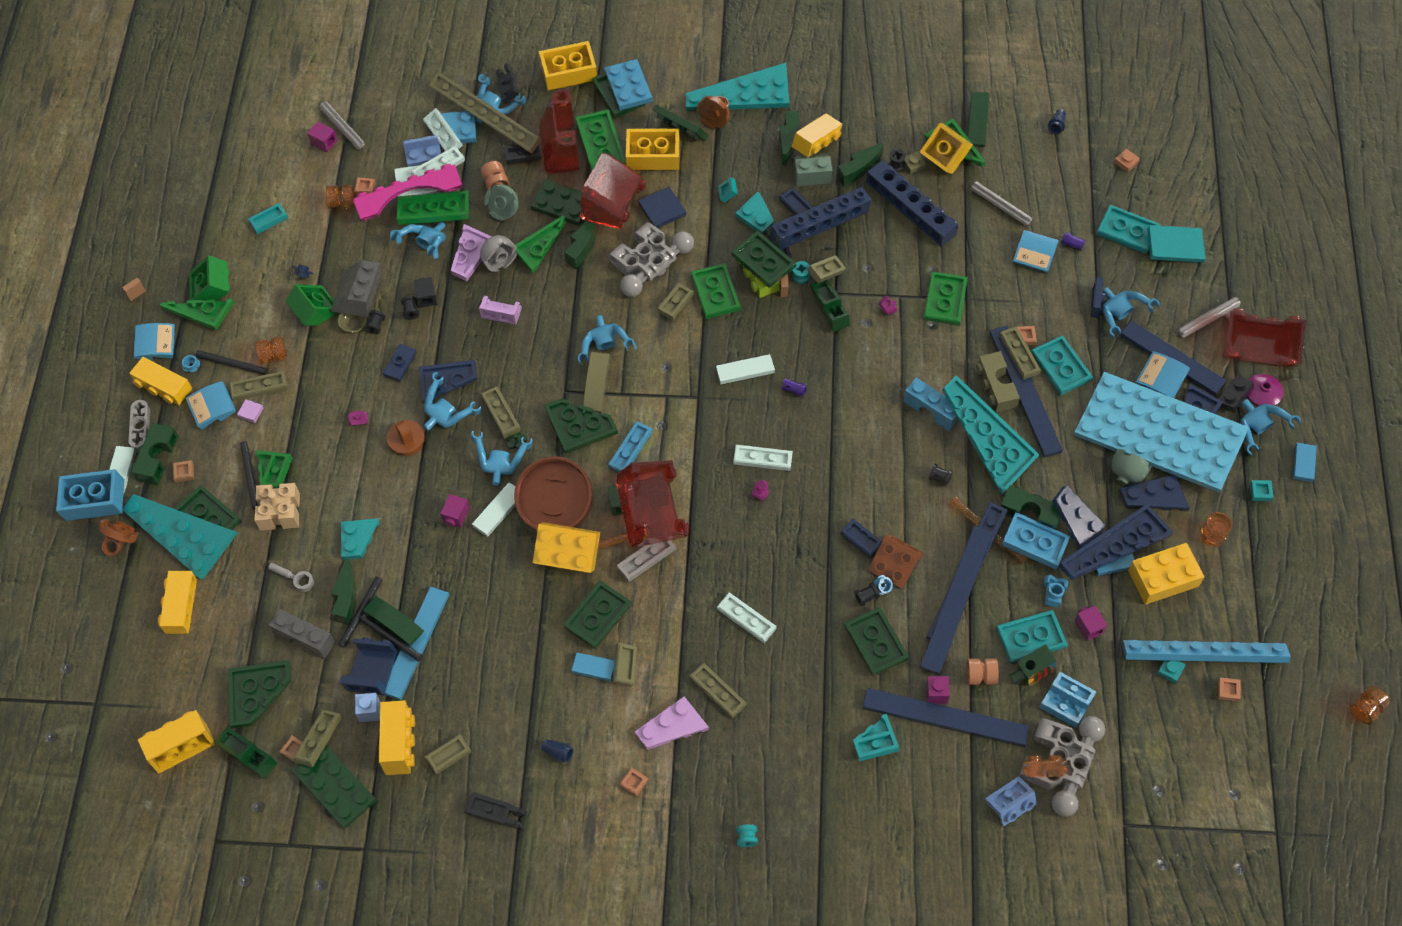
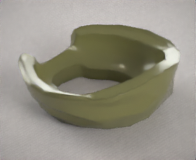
[337,313,368,333]

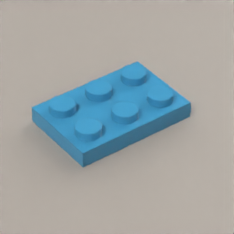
[605,59,653,110]
[1002,512,1070,569]

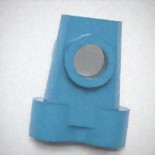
[1044,575,1068,607]

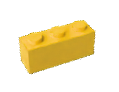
[791,113,842,157]
[129,357,192,406]
[158,571,197,634]

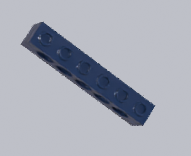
[866,160,958,247]
[769,187,871,250]

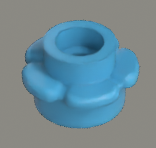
[182,355,200,373]
[874,575,893,595]

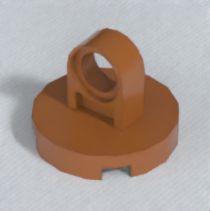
[696,96,730,129]
[387,420,425,456]
[98,519,139,556]

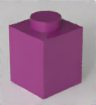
[307,122,338,153]
[440,494,470,528]
[1075,606,1108,641]
[926,676,950,704]

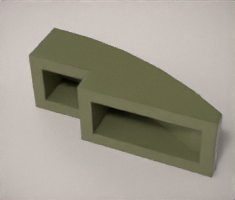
[583,352,610,413]

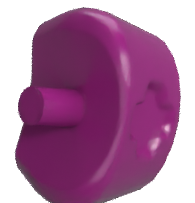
[879,296,897,315]
[348,411,368,426]
[751,480,769,501]

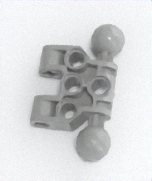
[607,222,694,297]
[1019,716,1106,817]

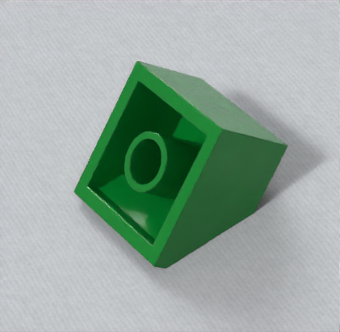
[189,255,230,301]
[285,284,338,326]

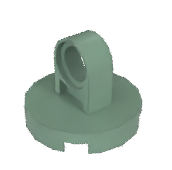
[484,184,518,220]

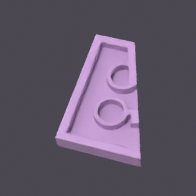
[451,224,492,281]
[635,697,709,750]

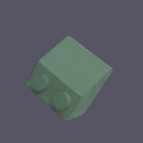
[793,153,832,186]

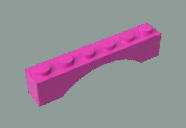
[353,164,463,222]

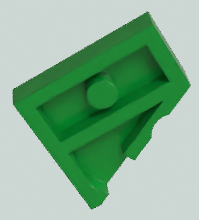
[256,450,292,489]

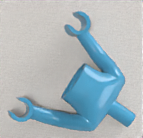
[475,74,526,124]
[390,222,446,259]
[1102,287,1160,339]
[578,316,637,366]
[423,372,481,431]
[1240,399,1301,457]
[471,431,532,486]

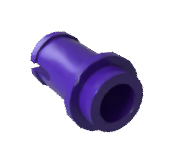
[1061,232,1086,251]
[782,378,807,397]

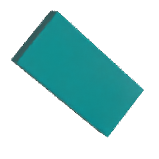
[248,203,288,234]

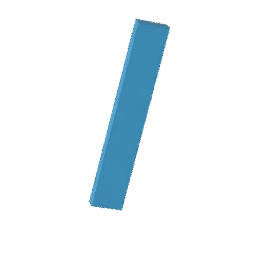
[384,586,449,701]

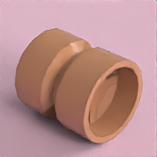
[480,161,510,190]
[966,658,999,685]

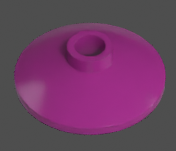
[1247,374,1284,406]

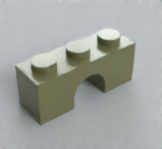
[976,351,1020,412]

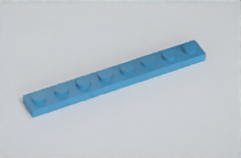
[1122,640,1291,663]

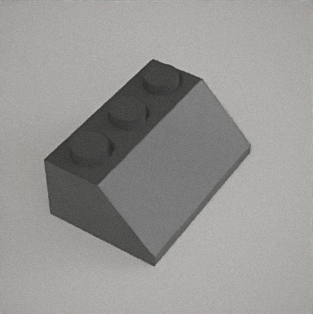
[331,260,381,317]

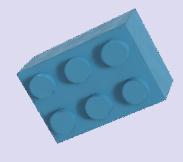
[56,469,125,521]

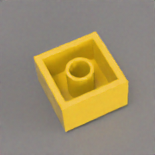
[920,123,973,174]

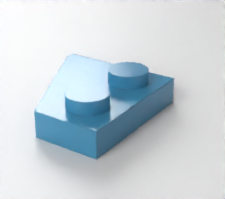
[441,111,477,143]

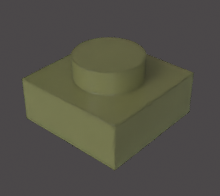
[903,151,926,174]

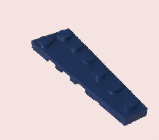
[1059,504,1173,580]

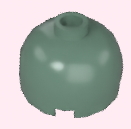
[1111,449,1152,484]

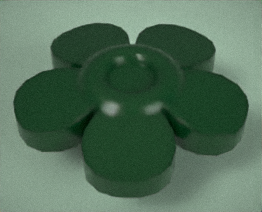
[506,431,527,449]

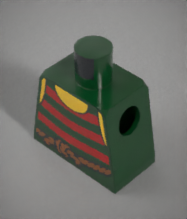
[1009,644,1057,686]

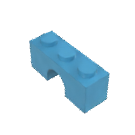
[903,377,959,432]

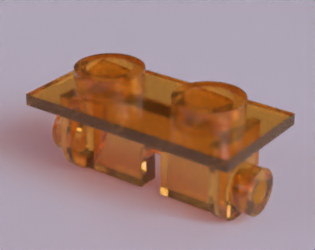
[1023,755,1067,778]

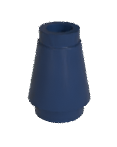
[1048,109,1066,134]
[541,739,574,763]

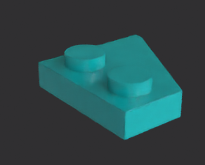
[735,192,774,235]
[341,518,380,560]
[853,714,899,762]

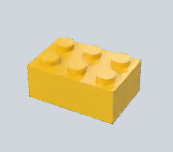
[539,41,597,90]
[626,129,680,170]
[533,522,600,573]
[1128,543,1204,605]
[379,701,415,775]
[138,710,215,774]

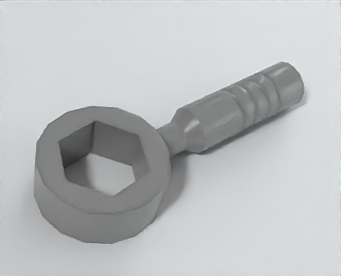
[268,563,314,592]

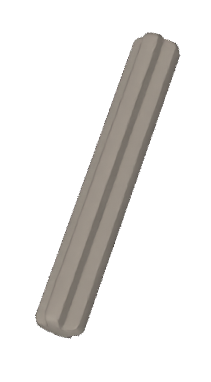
[320,101,365,149]
[971,182,1032,226]
[1178,297,1241,338]

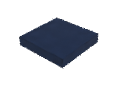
[638,187,686,228]

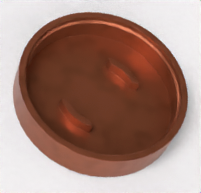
[514,456,594,531]

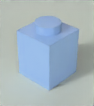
[355,693,380,722]

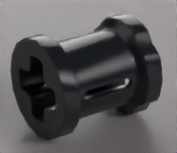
[889,149,905,172]
[401,295,419,320]
[364,310,386,334]
[929,463,953,487]
[854,582,880,607]

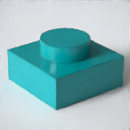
[718,177,737,202]
[1250,480,1274,501]
[1157,660,1186,684]

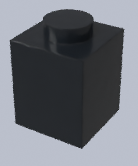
[414,277,437,308]

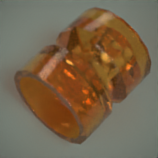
[326,184,355,209]
[255,336,287,365]
[1201,512,1233,546]
[1350,686,1391,725]

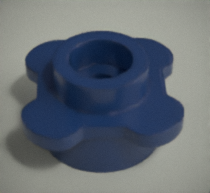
[292,264,313,278]

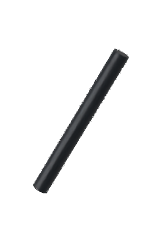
[196,350,267,375]
[240,441,259,510]
[338,576,383,648]
[360,615,422,662]

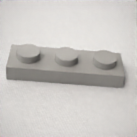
[617,533,676,582]

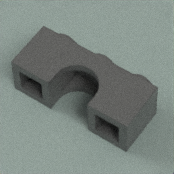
[269,609,335,659]

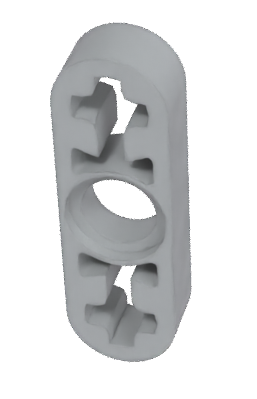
[129,400,150,452]

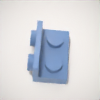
[403,135,441,167]
[985,776,1037,826]

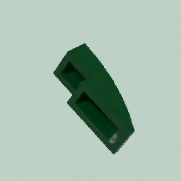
[968,91,989,147]
[779,111,799,165]
[837,142,883,187]
[564,213,598,269]
[810,280,850,332]
[331,559,356,625]
[363,596,424,646]
[213,727,278,780]

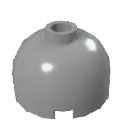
[480,235,517,272]

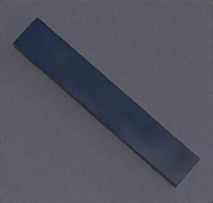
[1120,321,1227,396]

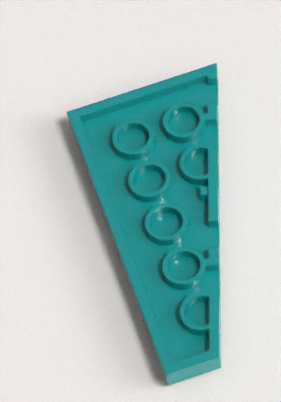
[686,63,789,111]
[942,375,1039,495]
[122,494,238,579]

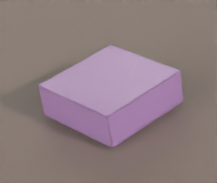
[237,399,264,423]

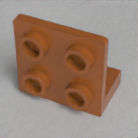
[869,535,924,588]

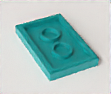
[1096,205,1160,254]
[1147,225,1206,263]
[1031,335,1093,396]
[996,610,1068,664]

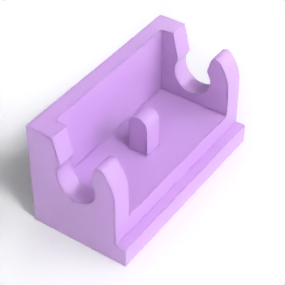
[479,296,522,325]

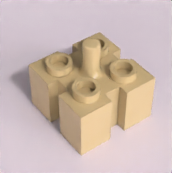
[255,483,300,531]

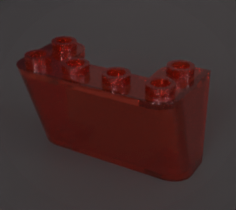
[540,88,580,173]
[1223,308,1307,367]

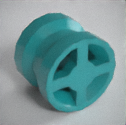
[792,261,810,284]
[736,824,758,847]

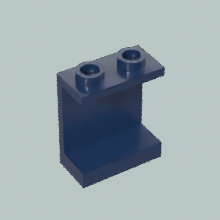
[340,638,398,695]

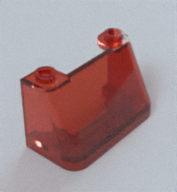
[580,153,646,229]
[616,460,689,547]

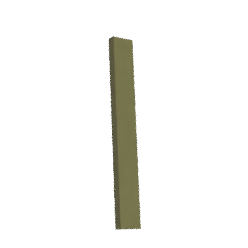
[429,72,542,154]

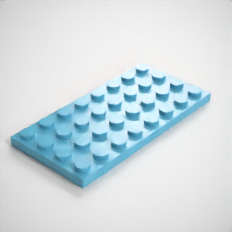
[1074,372,1249,493]

